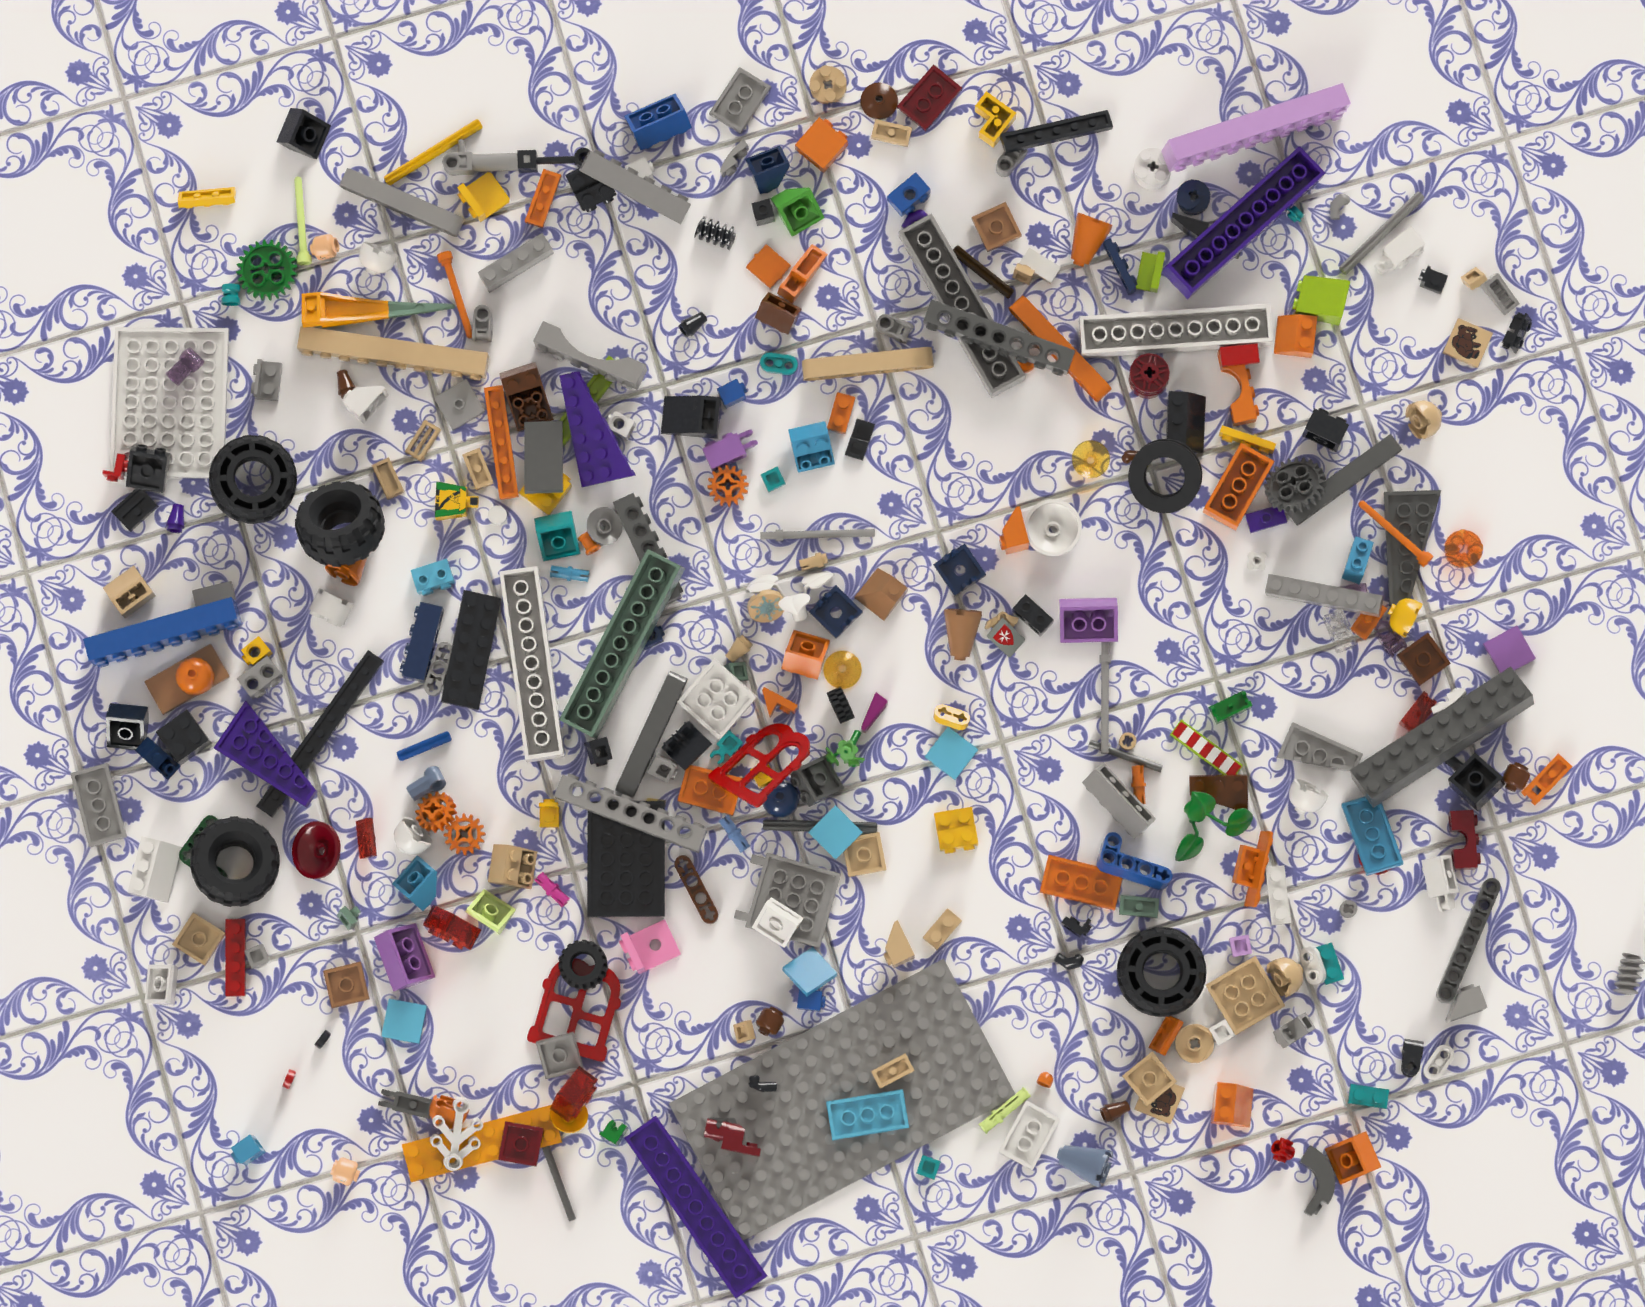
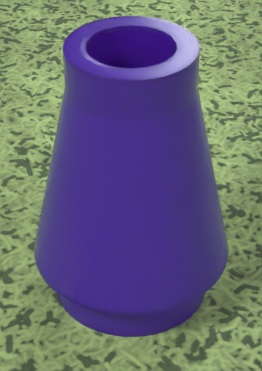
[166,504,185,533]

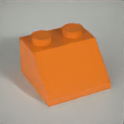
[1274,314,1317,358]
[999,506,1029,555]
[781,630,830,680]
[1325,1131,1381,1185]

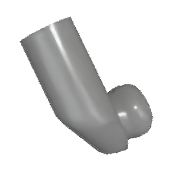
[1330,194,1350,220]

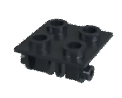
[661,721,712,771]

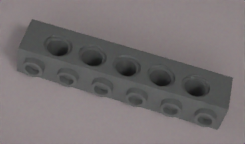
[613,493,683,605]

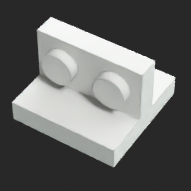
[752,897,803,948]

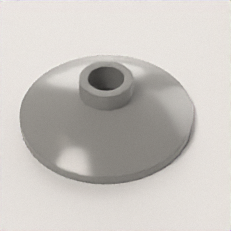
[586,507,622,545]

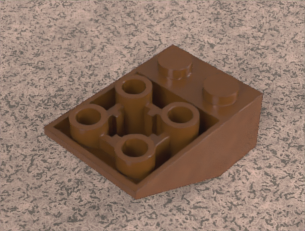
[499,362,554,431]

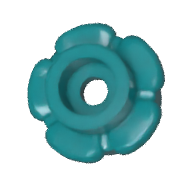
[1287,206,1304,223]

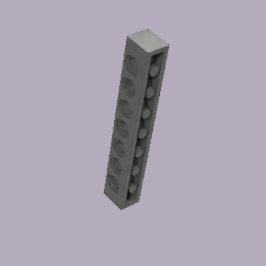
[923,299,1075,376]

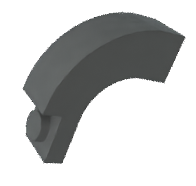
[1299,1145,1335,1216]

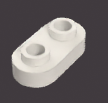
[1299,946,1326,985]
[1423,1045,1454,1081]

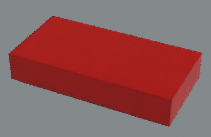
[1219,343,1260,367]

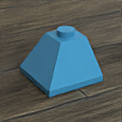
[392,855,437,911]

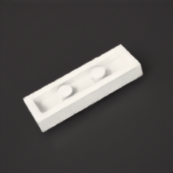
[1265,865,1291,926]

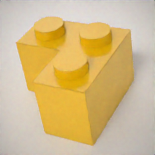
[975,91,1017,148]

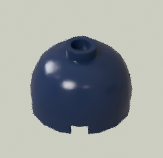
[763,779,800,818]

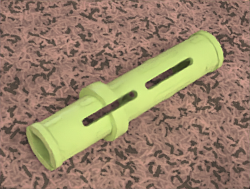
[978,1087,1031,1134]

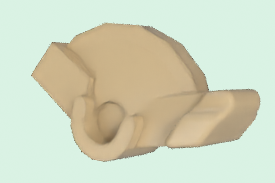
[984,611,1019,630]

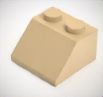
[884,920,915,968]

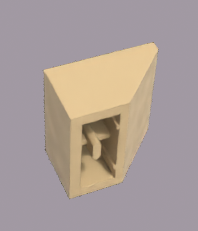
[103,565,156,618]
[488,844,537,889]

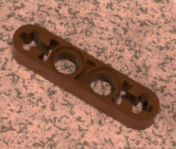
[674,855,719,924]

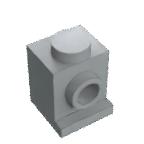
[647,752,679,783]

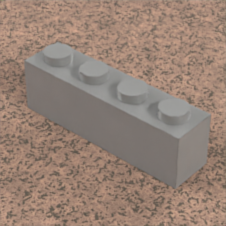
[478,233,554,293]
[1082,763,1156,839]

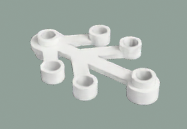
[430,1097,483,1171]

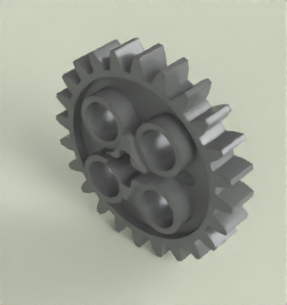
[1264,457,1327,514]

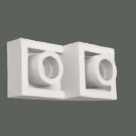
[1431,687,1467,716]

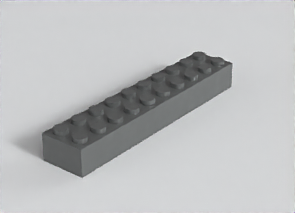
[1350,666,1534,808]

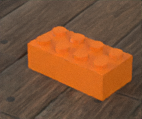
[1203,443,1275,531]

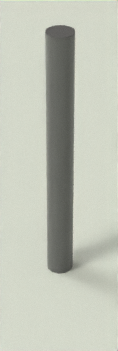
[1088,739,1163,773]
[542,1146,576,1222]

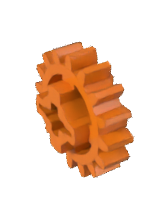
[707,465,749,507]
[415,791,457,833]
[443,813,486,856]

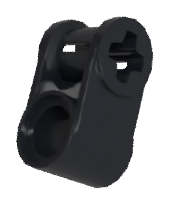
[1401,1039,1424,1078]

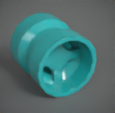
[221,283,241,306]

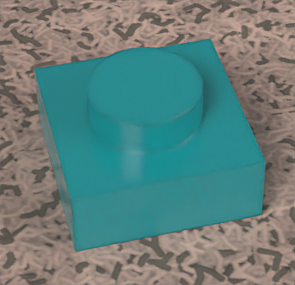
[760,466,786,492]
[916,1155,941,1180]

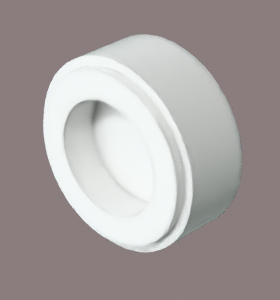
[488,505,507,525]

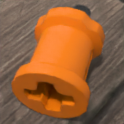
[577,531,601,556]

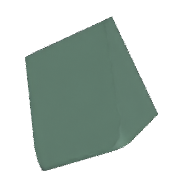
[723,662,749,682]

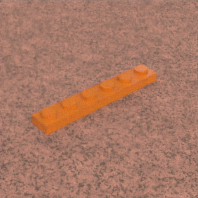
[484,385,519,500]

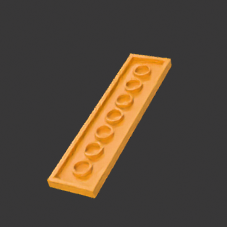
[402,1105,562,1182]

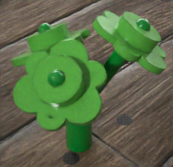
[825,730,865,767]

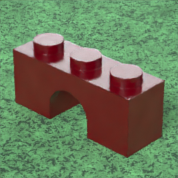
[1448,810,1481,871]

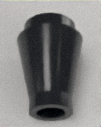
[678,312,707,337]

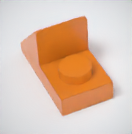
[762,687,798,718]

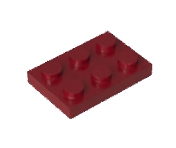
[897,64,962,132]

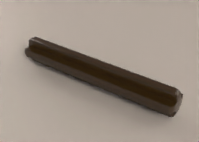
[953,245,1014,299]

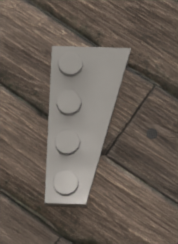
[1276,722,1363,771]

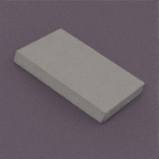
[709,67,771,134]

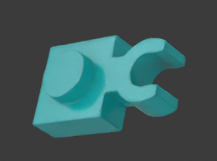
[710,730,743,765]

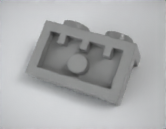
[251,359,283,401]

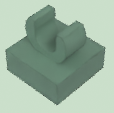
[337,906,361,931]

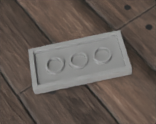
[70,763,127,847]

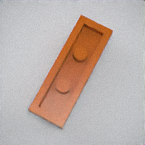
[525,169,562,229]

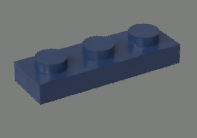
[1103,238,1138,295]

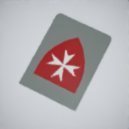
[987,618,1025,657]

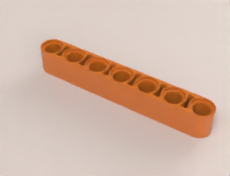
[1008,295,1112,402]

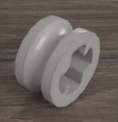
[1339,900,1357,918]

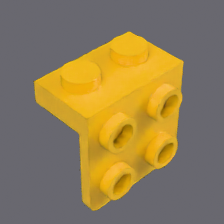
[457,172,510,223]

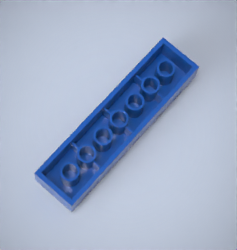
[83,597,243,668]

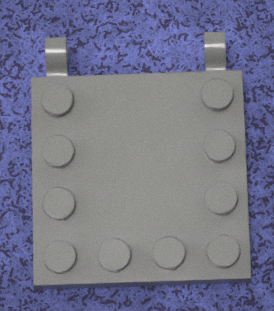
[734,853,841,949]

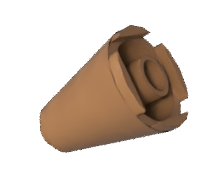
[944,609,982,661]

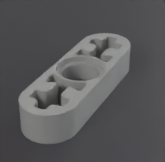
[424,642,452,696]

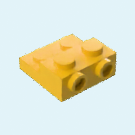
[518,473,572,515]
[934,807,978,854]

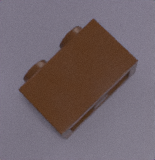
[755,292,802,335]

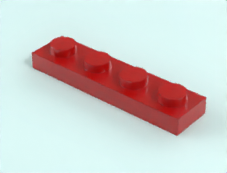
[225,919,246,997]

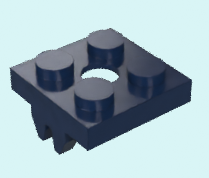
[933,544,986,597]
[809,585,863,639]

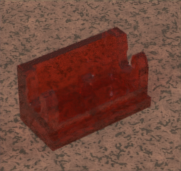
[1398,691,1437,731]

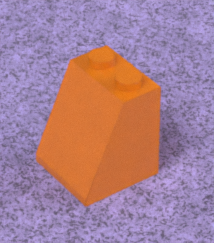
[1211,1082,1254,1128]

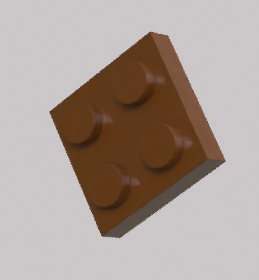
[1396,633,1451,686]

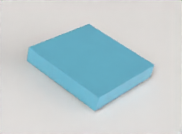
[925,727,979,780]
[808,805,863,860]
[381,999,427,1044]

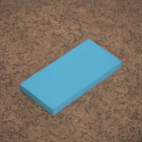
[826,1089,909,1141]

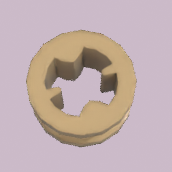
[1119,732,1137,751]

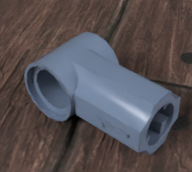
[406,766,446,801]

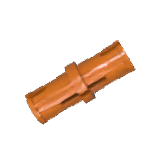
[1131,765,1146,804]

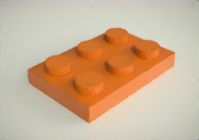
[677,765,743,816]

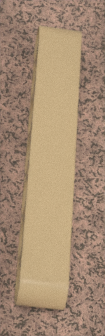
[802,347,934,381]

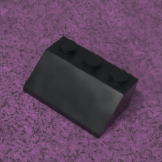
[1166,391,1206,453]

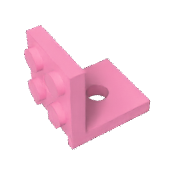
[619,919,681,974]

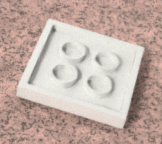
[677,659,757,740]

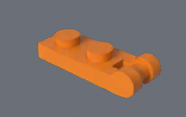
[1521,753,1573,805]

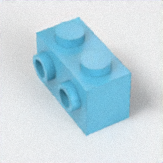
[410,559,455,596]

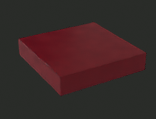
[498,1121,544,1167]

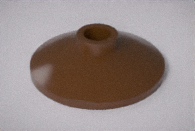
[860,82,898,120]

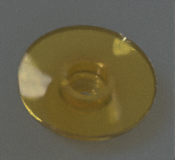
[1072,440,1110,478]
[823,651,862,689]

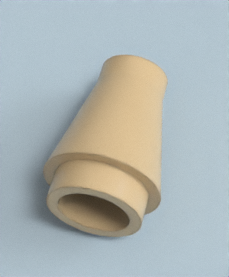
[725,635,753,663]

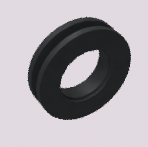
[1128,439,1202,513]

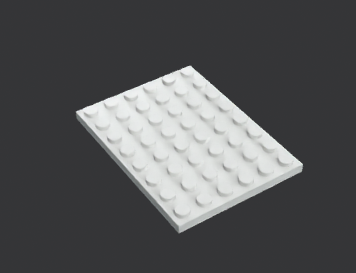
[109,327,229,479]

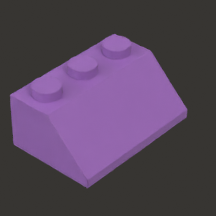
[1059,598,1118,643]
[374,923,435,992]

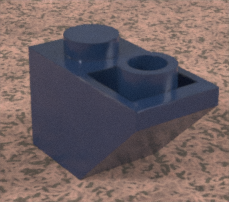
[135,736,181,780]

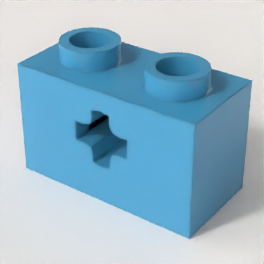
[1341,536,1374,585]
[231,1135,266,1166]

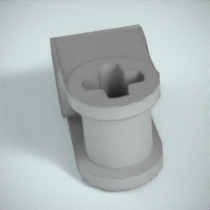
[996,149,1028,177]
[472,304,493,342]
[876,314,914,344]

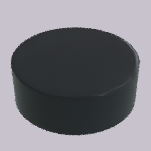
[314,1030,331,1049]

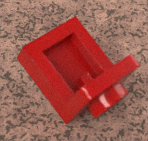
[102,453,129,482]

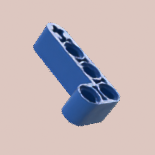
[1096,832,1173,890]

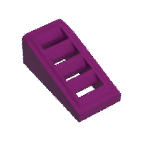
[861,692,888,733]

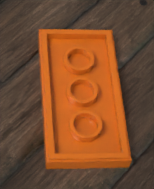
[1039,855,1123,911]

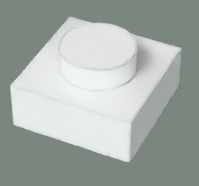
[1208,1019,1235,1046]

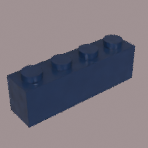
[400,602,444,683]

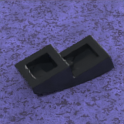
[845,418,875,461]

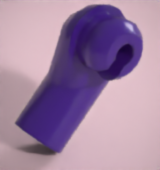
[901,209,928,229]

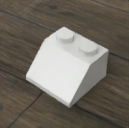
[343,385,389,424]

